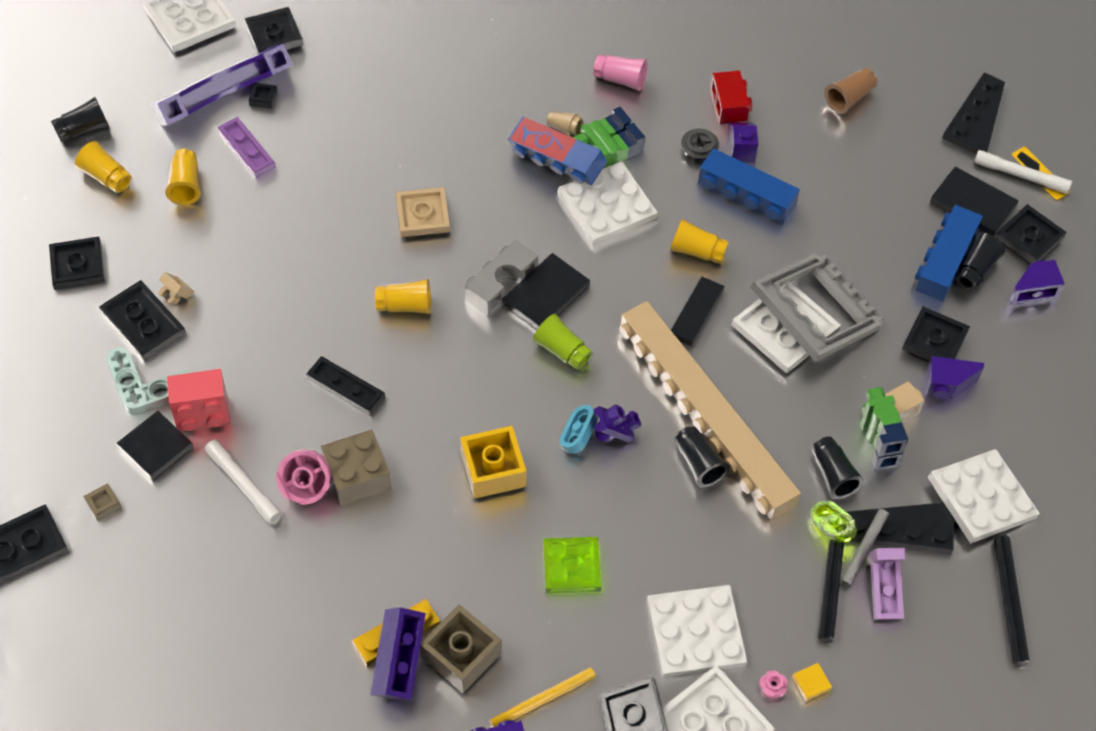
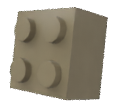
[321,429,392,506]
[420,604,502,693]

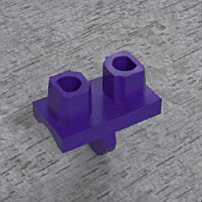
[593,404,642,443]

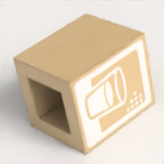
[885,381,925,423]

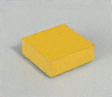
[792,663,832,702]

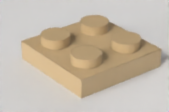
[395,187,450,237]

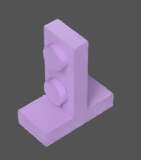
[866,548,906,620]

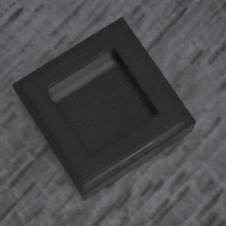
[248,83,277,109]

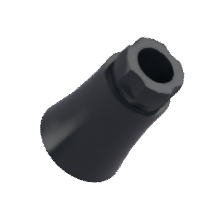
[51,96,109,142]
[955,233,1005,291]
[675,426,730,488]
[811,436,864,500]

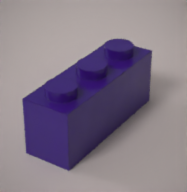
[370,607,426,701]

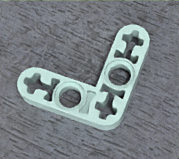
[107,347,193,415]

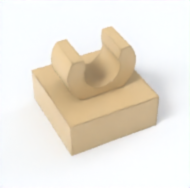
[159,272,195,305]

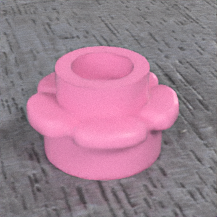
[759,670,788,699]

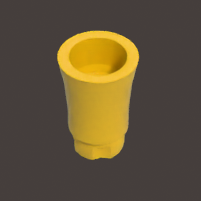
[74,141,132,193]
[165,148,200,205]
[670,218,729,264]
[375,279,431,314]

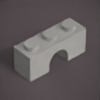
[465,240,538,317]

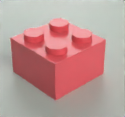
[167,369,231,431]

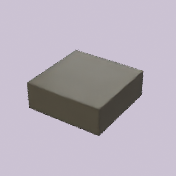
[83,483,122,521]

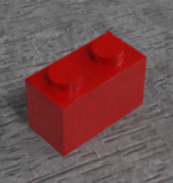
[710,70,753,124]

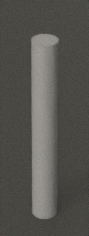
[841,509,889,586]

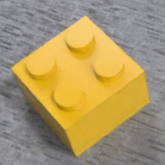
[460,425,527,499]

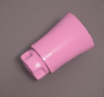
[593,55,648,91]

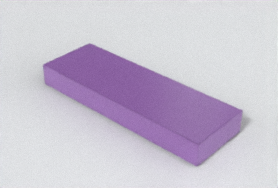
[217,117,276,179]

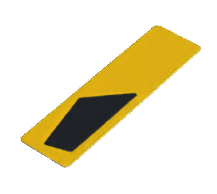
[1011,147,1070,200]

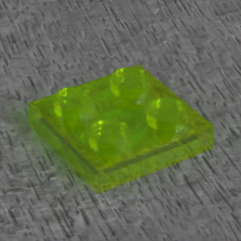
[543,537,602,593]

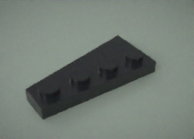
[942,72,1005,155]
[842,502,954,555]

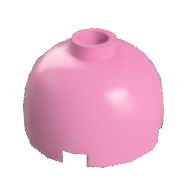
[276,449,332,505]

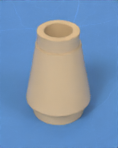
[547,111,584,137]

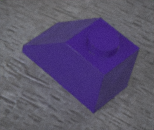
[728,122,758,163]
[1009,260,1065,305]
[926,356,984,400]

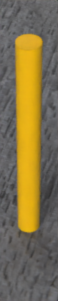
[489,667,596,728]

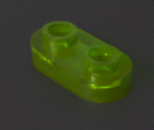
[810,501,857,542]

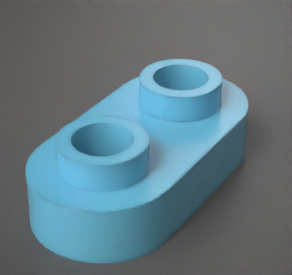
[560,405,598,454]

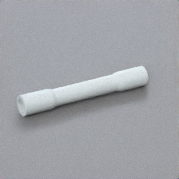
[974,150,1072,195]
[205,440,282,524]

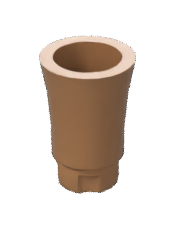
[824,68,877,114]

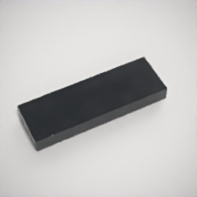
[671,276,724,347]
[306,356,385,416]

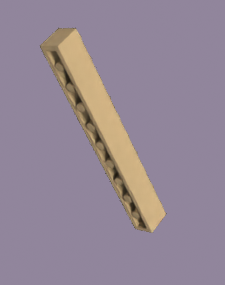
[619,301,801,521]

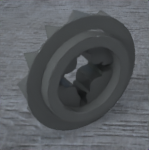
[681,128,719,162]

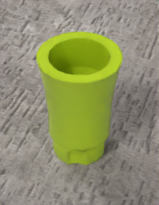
[533,314,593,370]

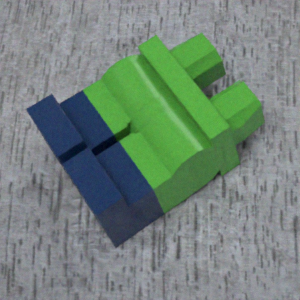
[573,107,645,169]
[860,387,909,471]

